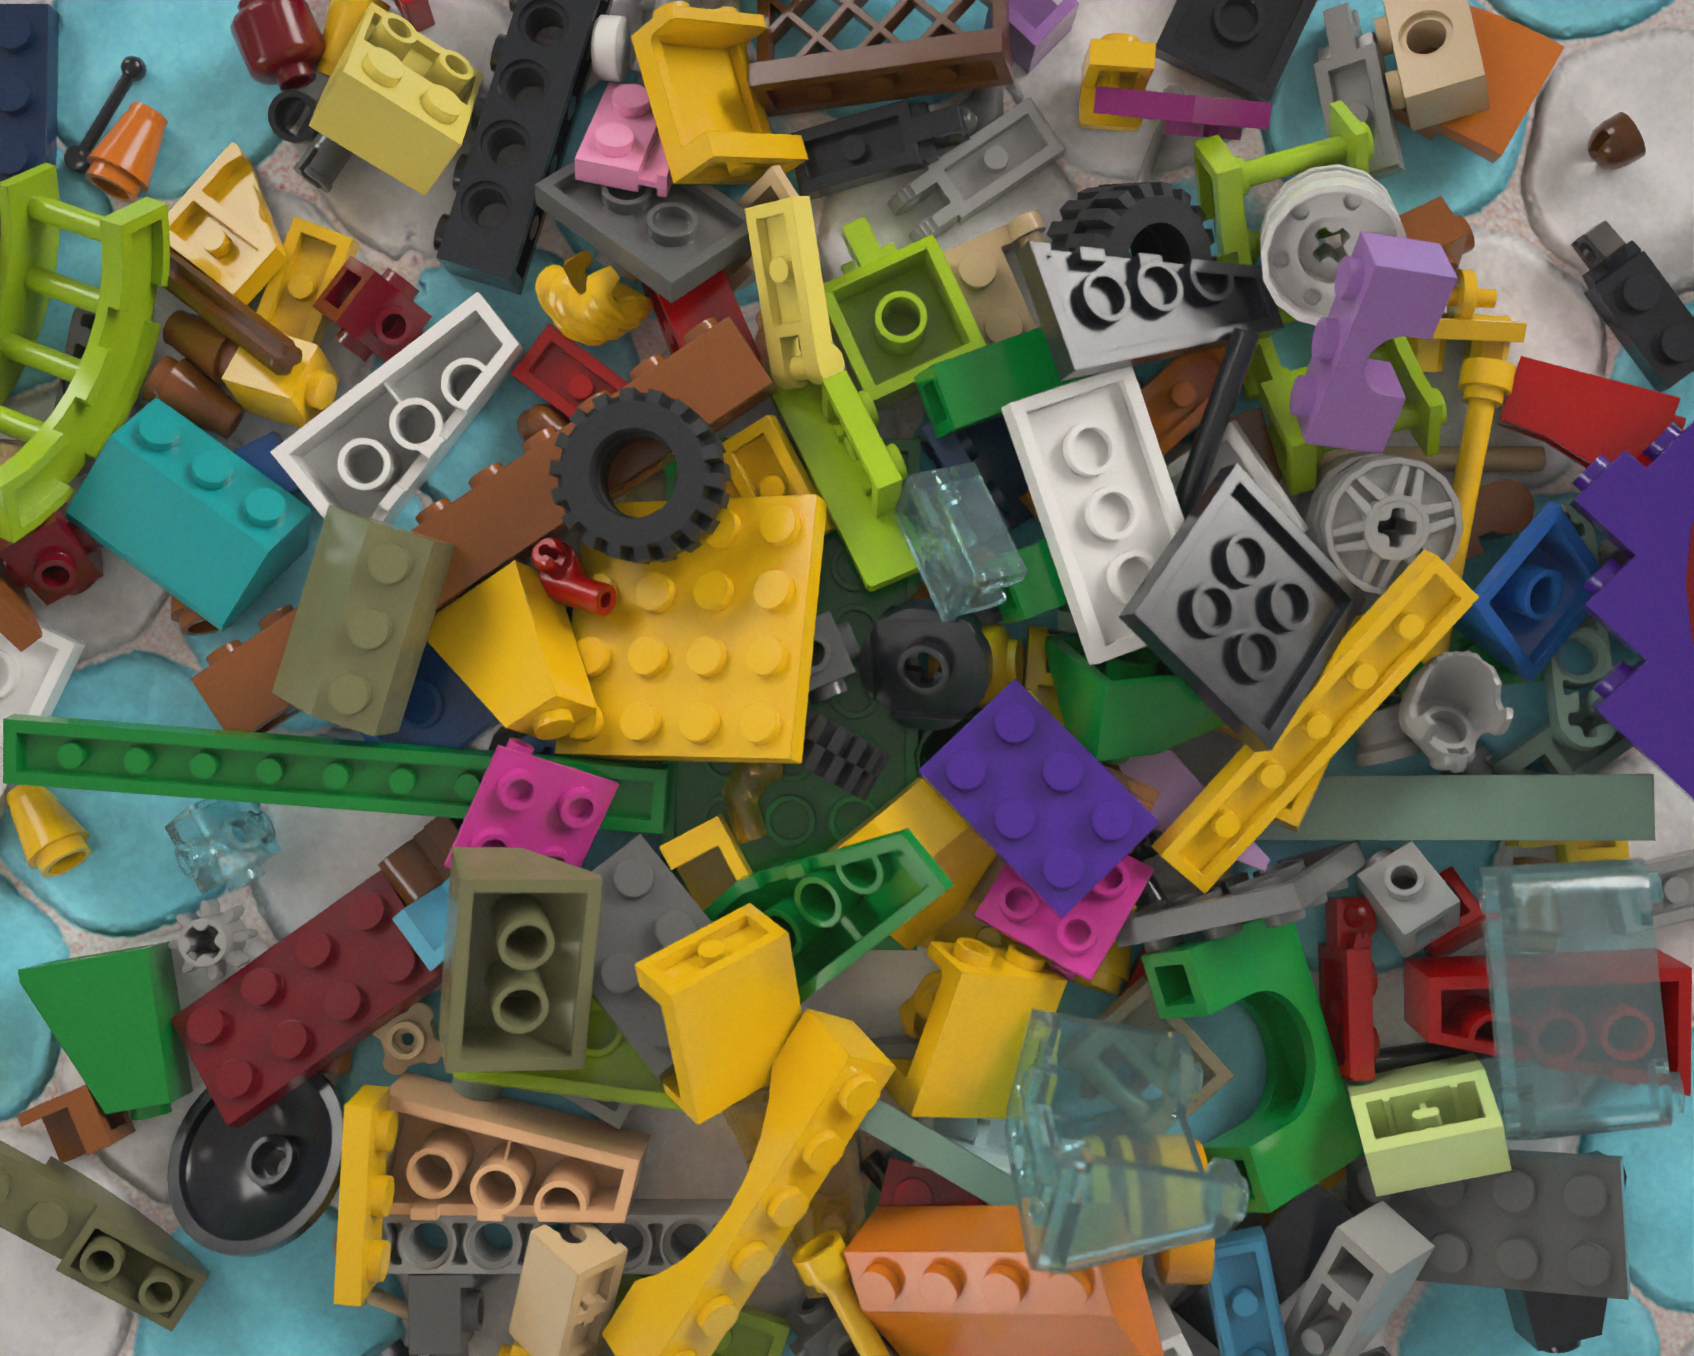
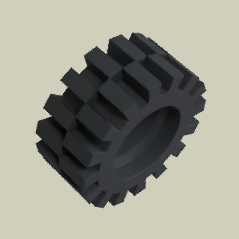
[798,708,891,801]

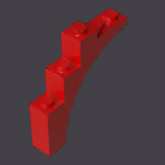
[1497,356,1694,642]

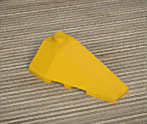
[828,688,1050,951]

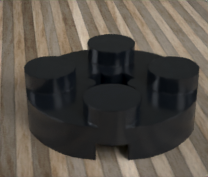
[859,599,993,730]

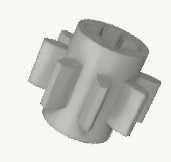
[168,898,258,981]

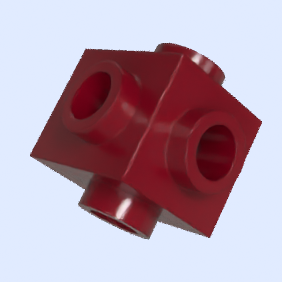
[312,256,432,362]
[0,502,105,606]

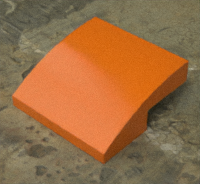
[1394,5,1564,163]

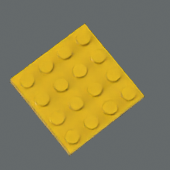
[555,494,827,764]

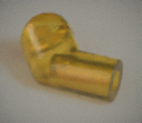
[723,762,783,844]

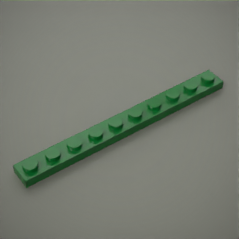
[3,714,669,834]

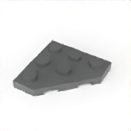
[1116,840,1366,952]

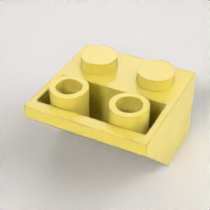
[309,2,484,196]

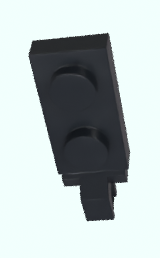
[790,99,970,200]
[1571,220,1694,392]

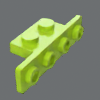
[766,370,926,591]

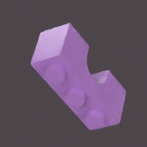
[1290,231,1458,454]

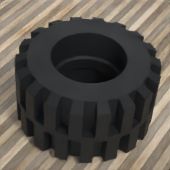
[1047,182,1217,264]
[549,387,731,564]

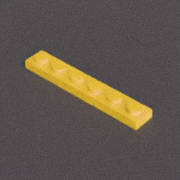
[1152,549,1479,894]

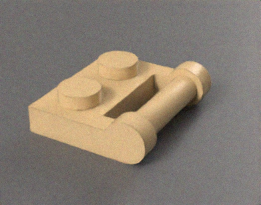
[943,210,1046,345]

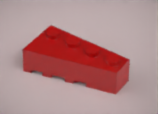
[1403,948,1692,1096]

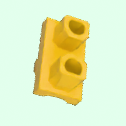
[1406,269,1527,372]

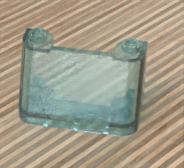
[1473,857,1685,1141]
[1005,1009,1248,1275]

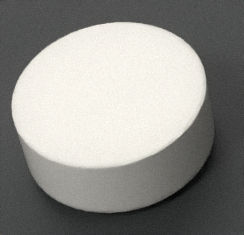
[591,14,630,82]

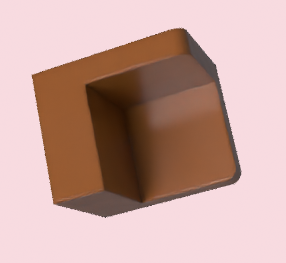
[16,1084,136,1163]

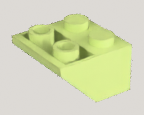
[1345,1053,1512,1197]

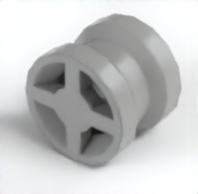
[1354,703,1421,767]

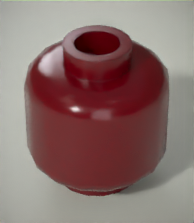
[230,0,325,91]

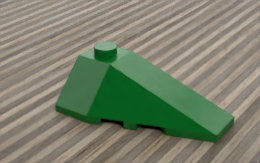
[1045,634,1226,765]
[703,828,954,1004]

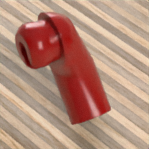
[531,537,617,616]

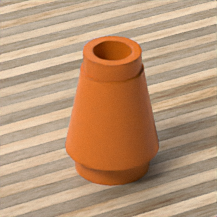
[85,102,168,203]

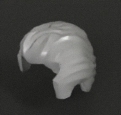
[1399,650,1513,773]

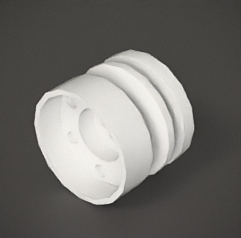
[1260,164,1406,326]

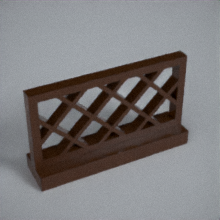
[749,0,1014,117]

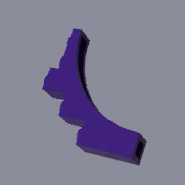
[1569,402,1694,802]

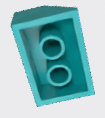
[66,397,312,632]

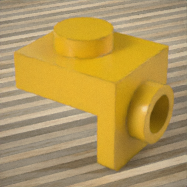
[1078,33,1156,132]

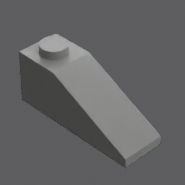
[1284,1200,1435,1356]

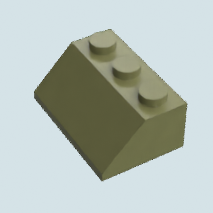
[272,505,456,736]
[438,847,602,1073]

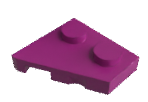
[1093,86,1272,140]

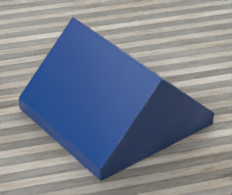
[1453,501,1600,683]

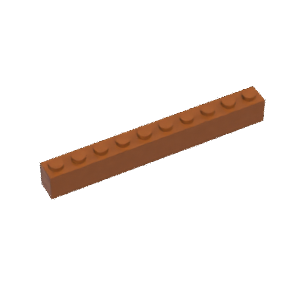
[191,316,779,733]

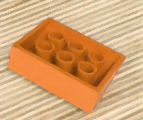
[843,1204,1164,1356]

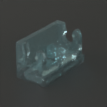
[893,462,1027,622]

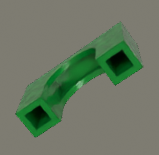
[914,327,1097,624]
[1141,918,1365,1213]

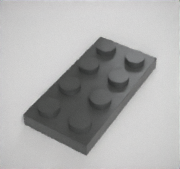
[1346,1150,1631,1300]

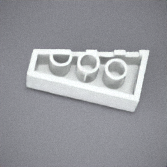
[271,292,526,524]

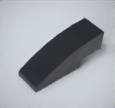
[1170,1183,1356,1350]

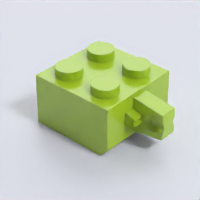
[823,216,987,412]

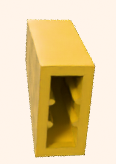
[427,560,598,740]

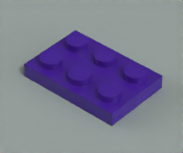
[918,679,1160,920]

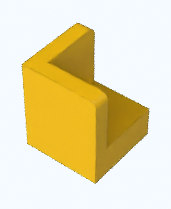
[659,813,753,910]

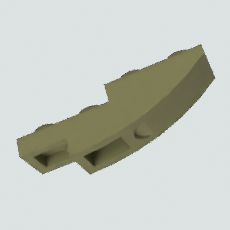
[0,1140,210,1332]

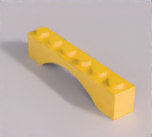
[602,1008,896,1356]

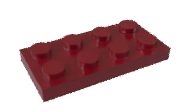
[171,870,444,1128]

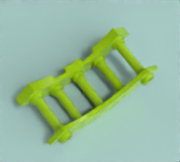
[1193,100,1447,496]
[0,163,170,543]

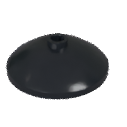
[167,1072,345,1257]

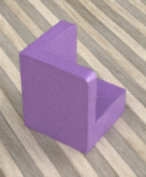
[984,0,1080,74]

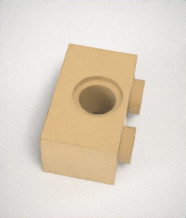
[1373,0,1490,132]

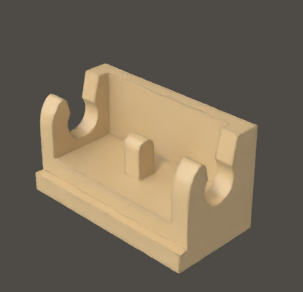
[508,1222,628,1356]

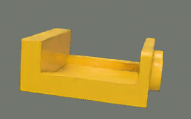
[631,1,808,185]
[635,903,802,1125]
[884,937,1068,1119]

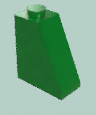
[17,941,193,1120]

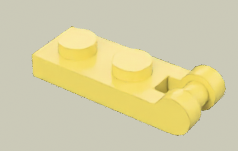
[745,196,845,390]

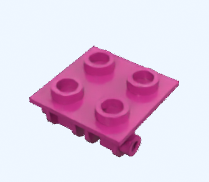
[444,738,619,868]
[974,855,1154,982]

